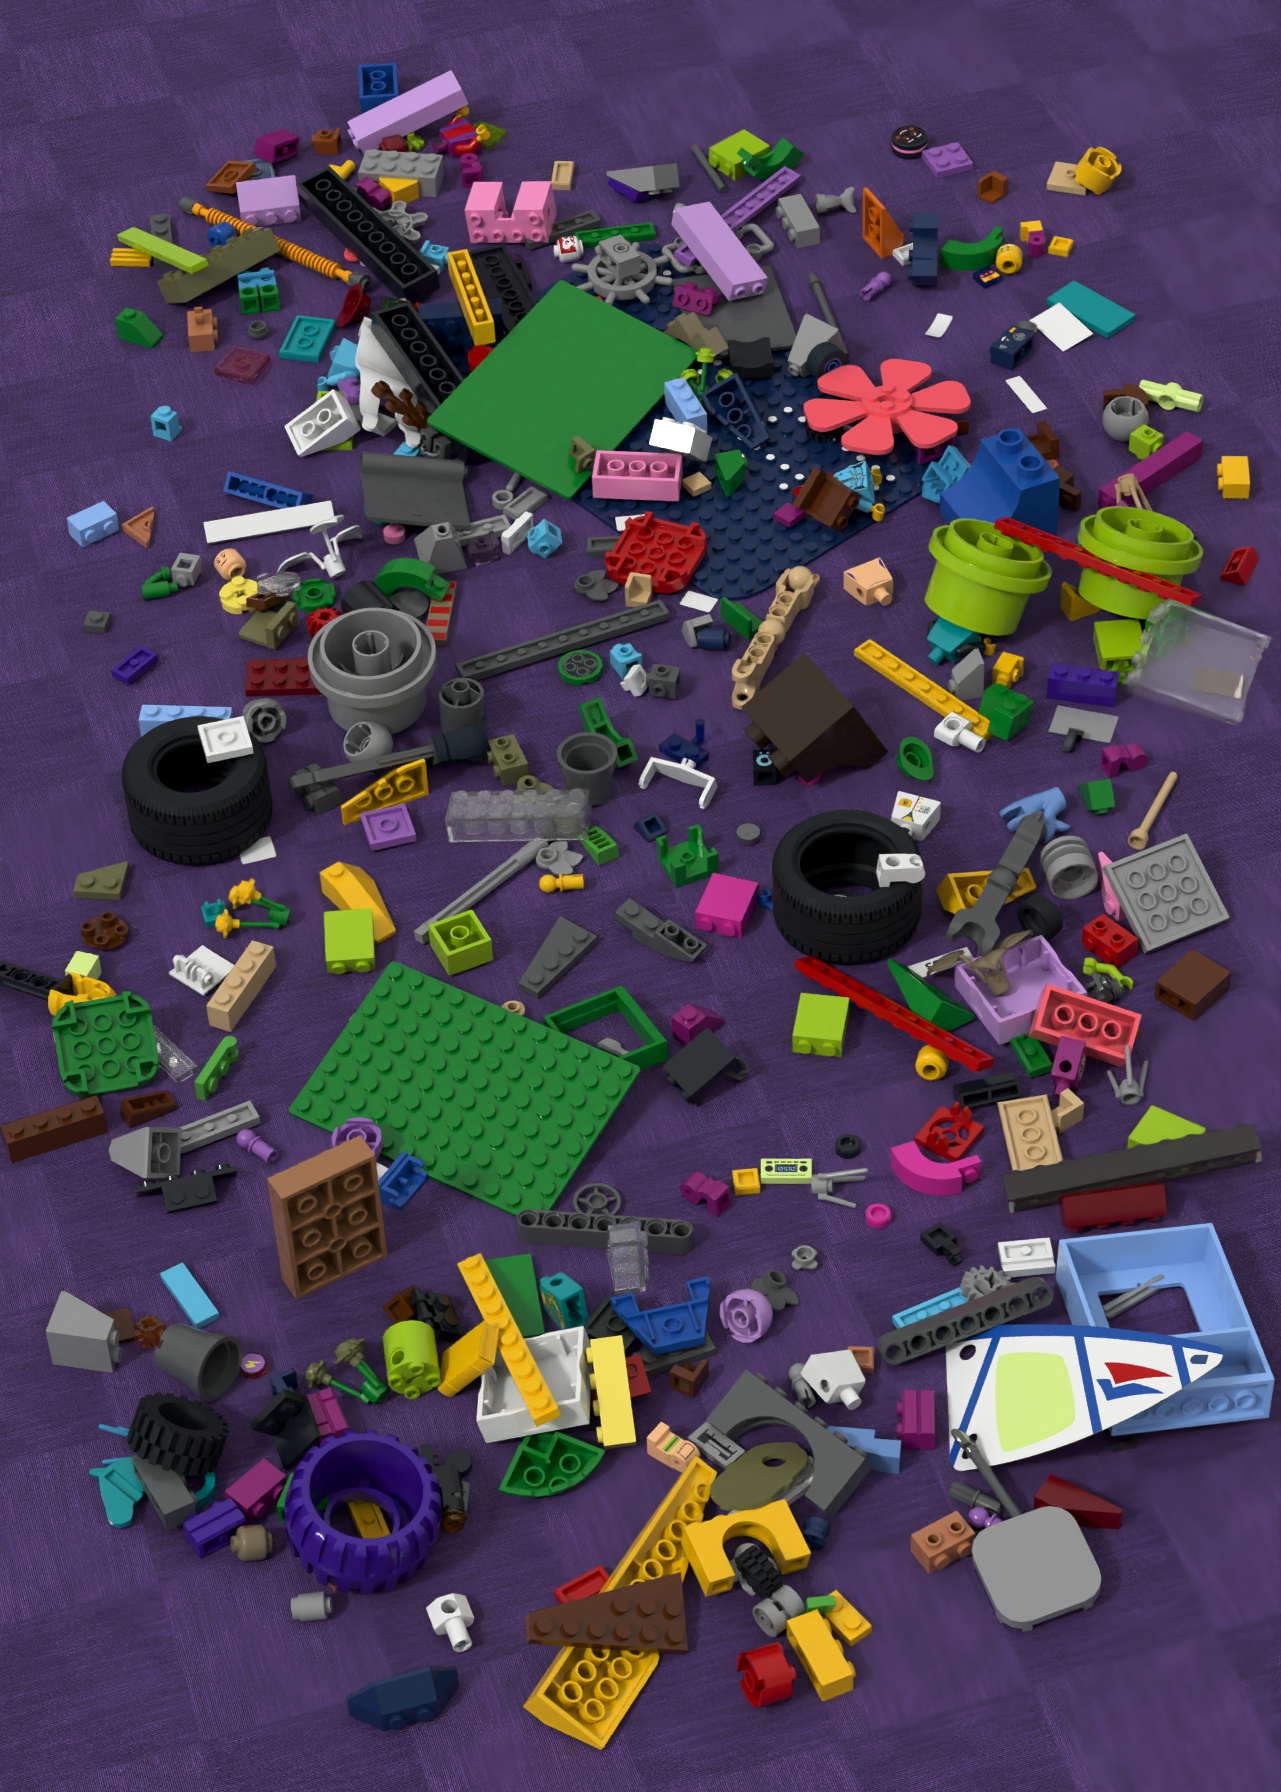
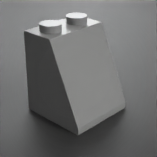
[46,1291,123,1373]

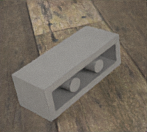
[776,194,820,249]

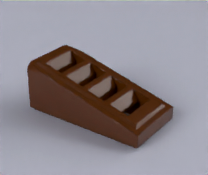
[120,1090,177,1128]

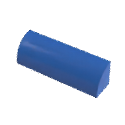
[223,471,314,509]

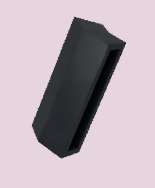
[953,1072,1022,1109]

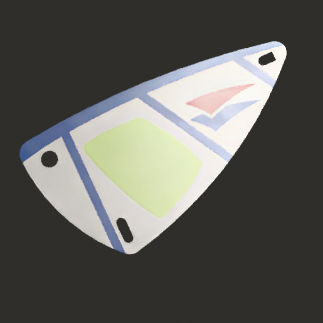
[946,1324,1223,1471]

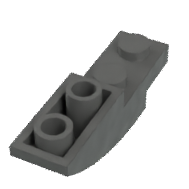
[614,898,707,962]

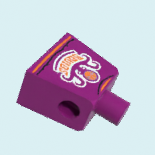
[1051,1036,1089,1099]

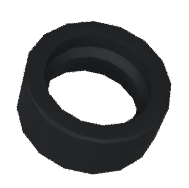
[1017,894,1063,941]

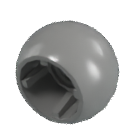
[1102,396,1149,442]
[343,720,393,763]

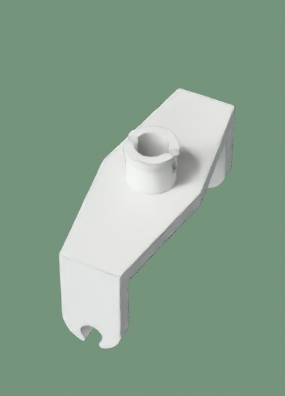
[639,757,718,809]

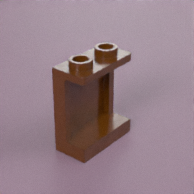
[996,421,1059,461]
[792,467,862,533]

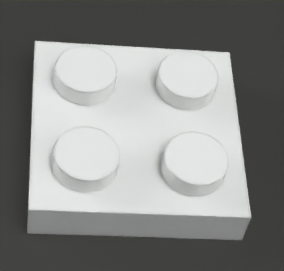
[198,716,254,763]

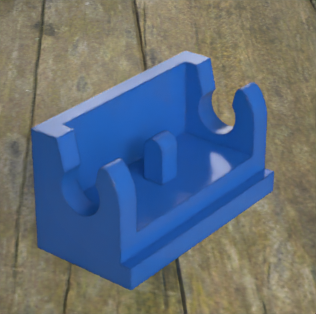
[378,1151,428,1211]

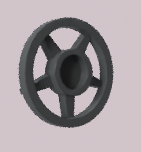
[573,1183,621,1215]

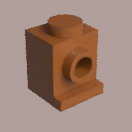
[311,128,342,155]

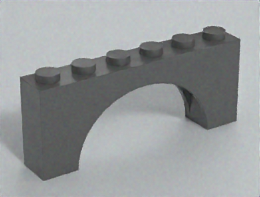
[706,1369,872,1518]

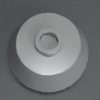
[242,698,286,742]

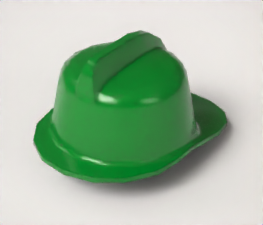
[896,737,934,781]

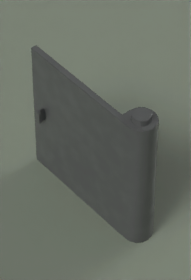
[359,451,471,530]

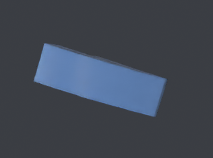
[826,1426,901,1474]

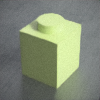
[65,951,102,980]

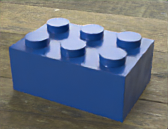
[358,63,399,114]

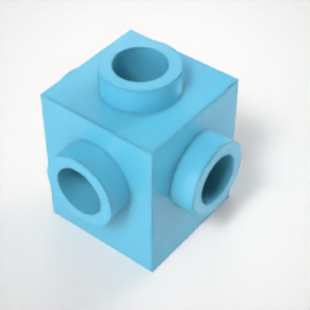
[527,519,562,558]

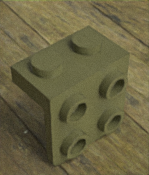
[239,601,298,650]

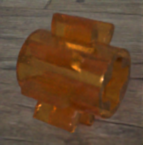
[134,1315,166,1348]

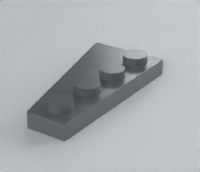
[519,916,598,999]

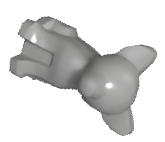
[815,187,856,214]

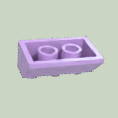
[236,175,301,227]

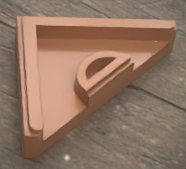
[121,507,155,548]

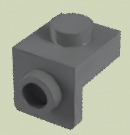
[1083,971,1114,1003]

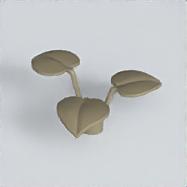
[926,930,1033,995]

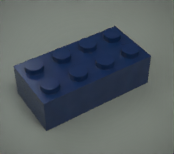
[418,298,504,351]

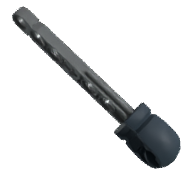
[287,723,488,790]

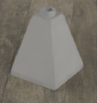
[788,314,845,377]
[414,522,467,576]
[109,1127,182,1178]

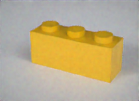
[787,1609,856,1702]

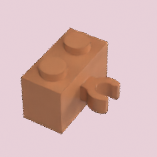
[187,307,219,353]

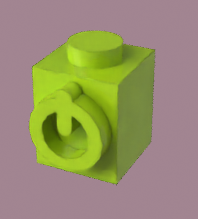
[1129,424,1164,460]

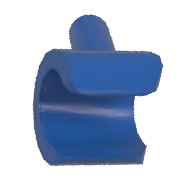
[757,889,773,912]

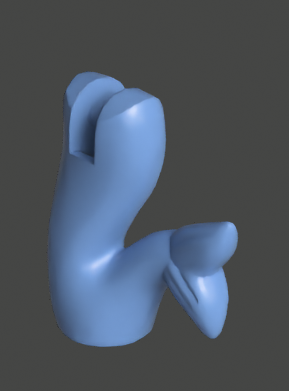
[999,787,1071,843]

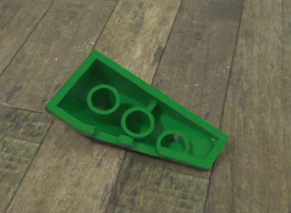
[887,958,975,1032]

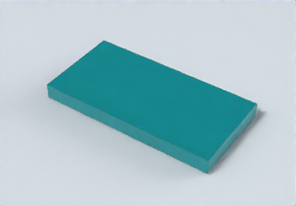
[1046,281,1136,339]

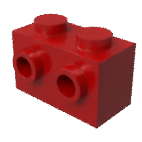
[1082,914,1138,969]

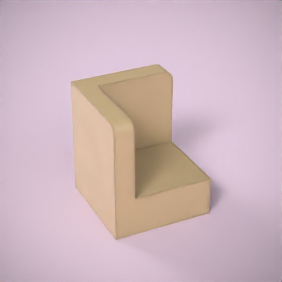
[625,572,653,608]
[1051,1088,1084,1133]

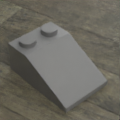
[607,163,680,195]

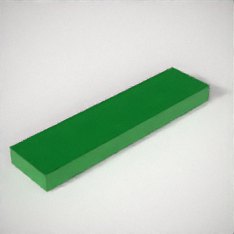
[574,222,656,249]

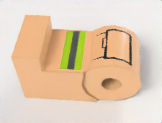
[647,1422,700,1473]

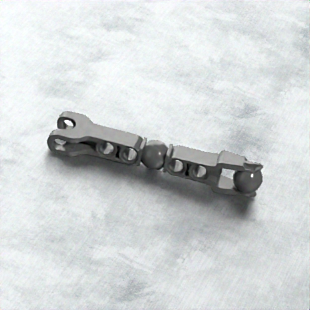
[944,810,1047,957]

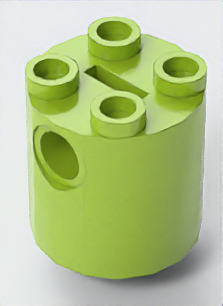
[382,1320,441,1399]

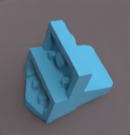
[922,445,971,504]

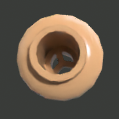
[214,548,247,581]

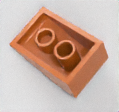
[863,187,905,259]

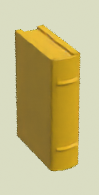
[437,1320,499,1397]

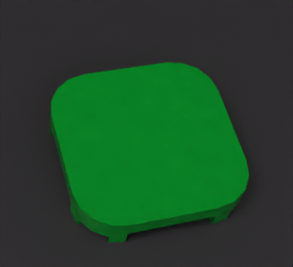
[52,991,159,1098]

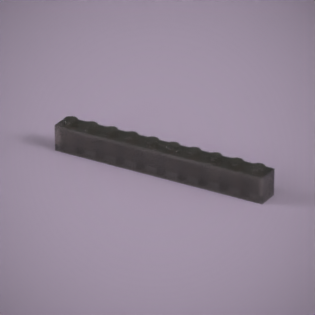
[1002,1123,1262,1213]

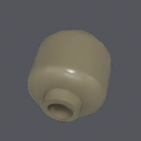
[231,1525,272,1561]

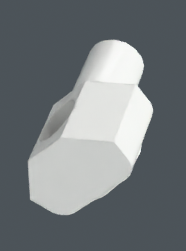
[934,712,986,753]
[426,1593,474,1652]

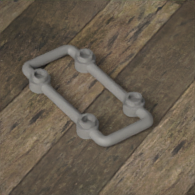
[662,223,774,275]

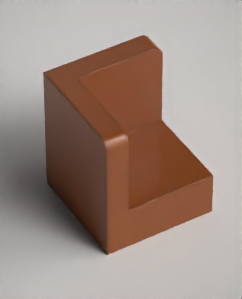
[977,170,1009,204]

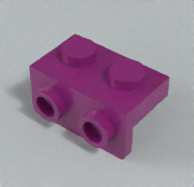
[673,282,723,316]

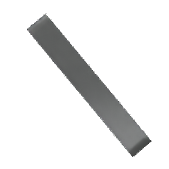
[517,1209,694,1254]
[877,1277,1054,1365]

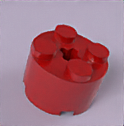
[736,1642,797,1708]

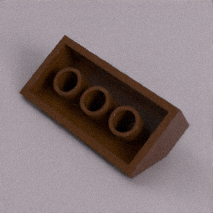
[0,1095,108,1163]

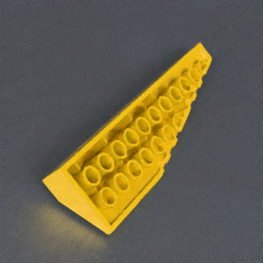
[523,1456,717,1750]

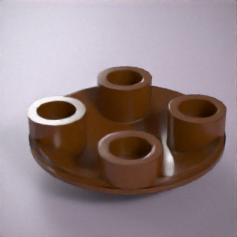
[81,911,129,950]

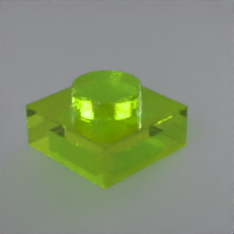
[1111,659,1127,690]

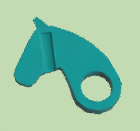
[89,1457,216,1528]

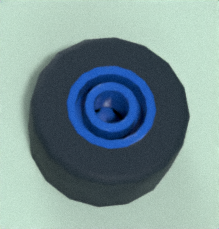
[806,342,847,380]

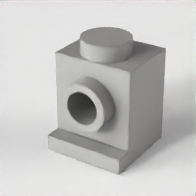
[171,553,203,587]

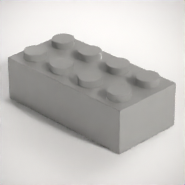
[358,149,444,198]

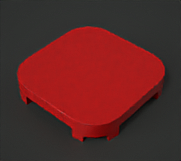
[605,511,707,594]

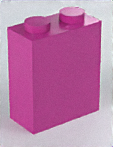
[695,873,759,938]

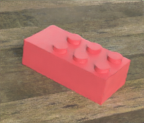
[1028,984,1142,1068]

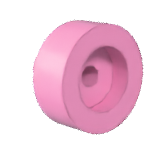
[383,523,406,544]

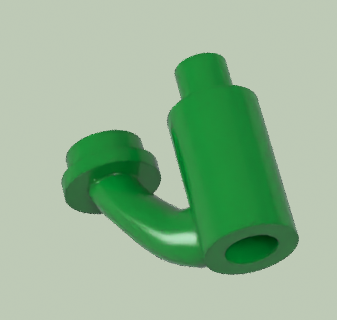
[141,566,178,600]

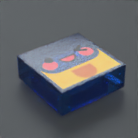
[973,266,1001,289]

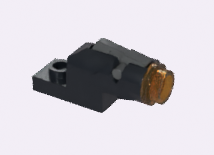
[421,1444,470,1532]

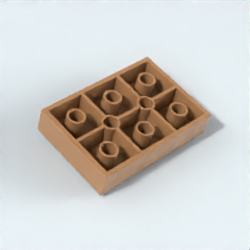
[267,1136,388,1300]

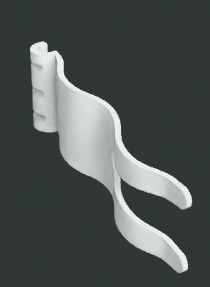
[355,317,420,448]

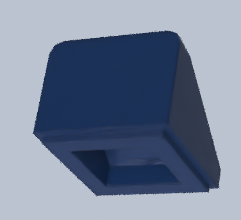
[633,812,668,842]

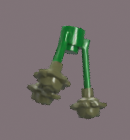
[305,1337,389,1405]

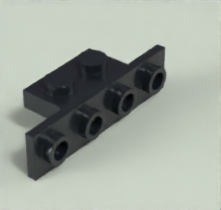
[136,1164,237,1213]

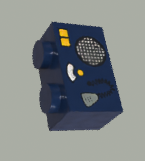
[989,325,1034,371]

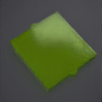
[473,120,507,149]

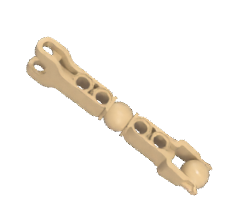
[732,566,820,710]

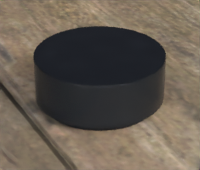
[835,1134,860,1159]
[445,1451,472,1478]

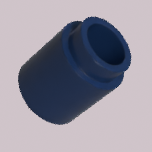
[697,627,731,650]

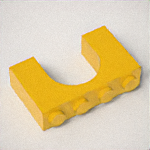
[681,1499,811,1597]

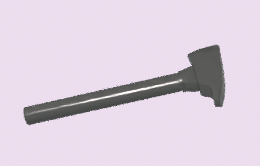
[951,1429,1022,1518]

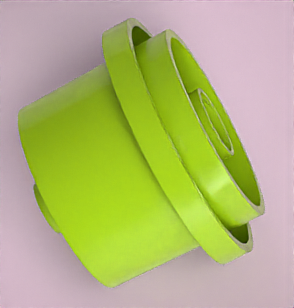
[1077,506,1203,619]
[924,518,1052,636]

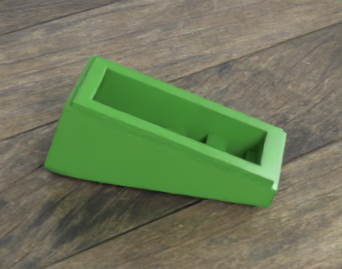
[576,826,619,866]

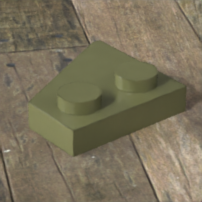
[73,861,130,900]

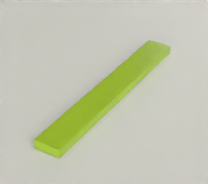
[117,227,209,274]

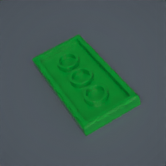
[484,1253,545,1339]

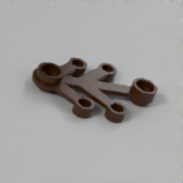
[371,380,441,436]

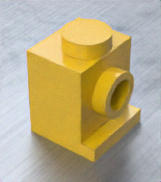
[992,652,1024,689]

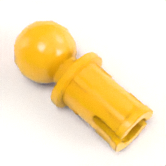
[539,873,584,893]

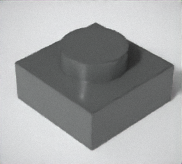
[83,611,111,634]

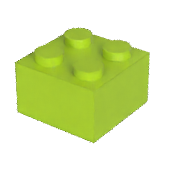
[428,909,493,976]

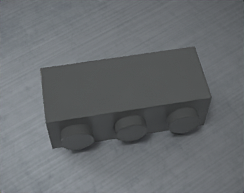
[131,1453,198,1531]

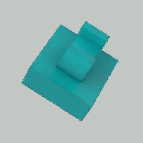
[200,898,226,929]

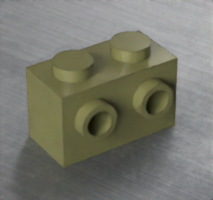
[486,734,529,787]

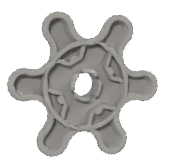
[372,201,428,244]

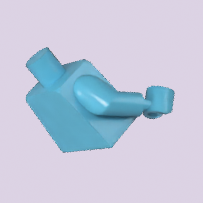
[317,338,360,391]

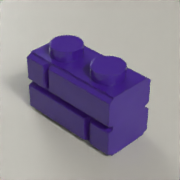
[182,1498,247,1558]

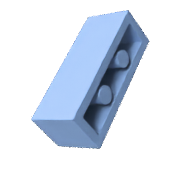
[664,377,707,434]

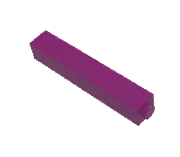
[1098,431,1203,508]

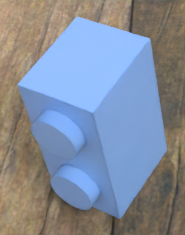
[67,501,119,548]

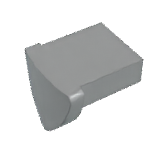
[682,614,713,648]

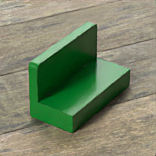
[720,597,762,640]

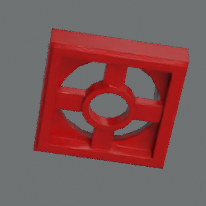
[914,1102,984,1162]

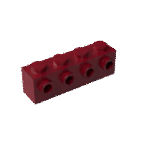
[1058,1181,1168,1232]

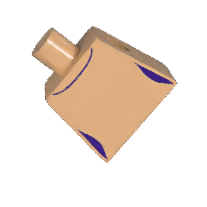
[843,557,893,606]

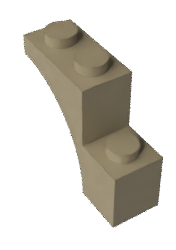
[663,312,729,357]

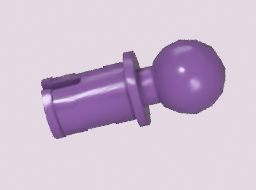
[860,272,891,301]
[237,1129,279,1164]
[968,1507,1003,1529]

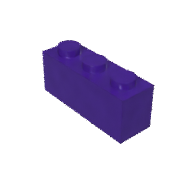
[1047,663,1119,707]

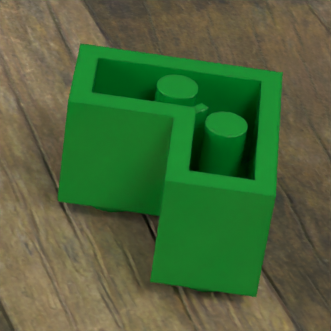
[978,683,1034,741]

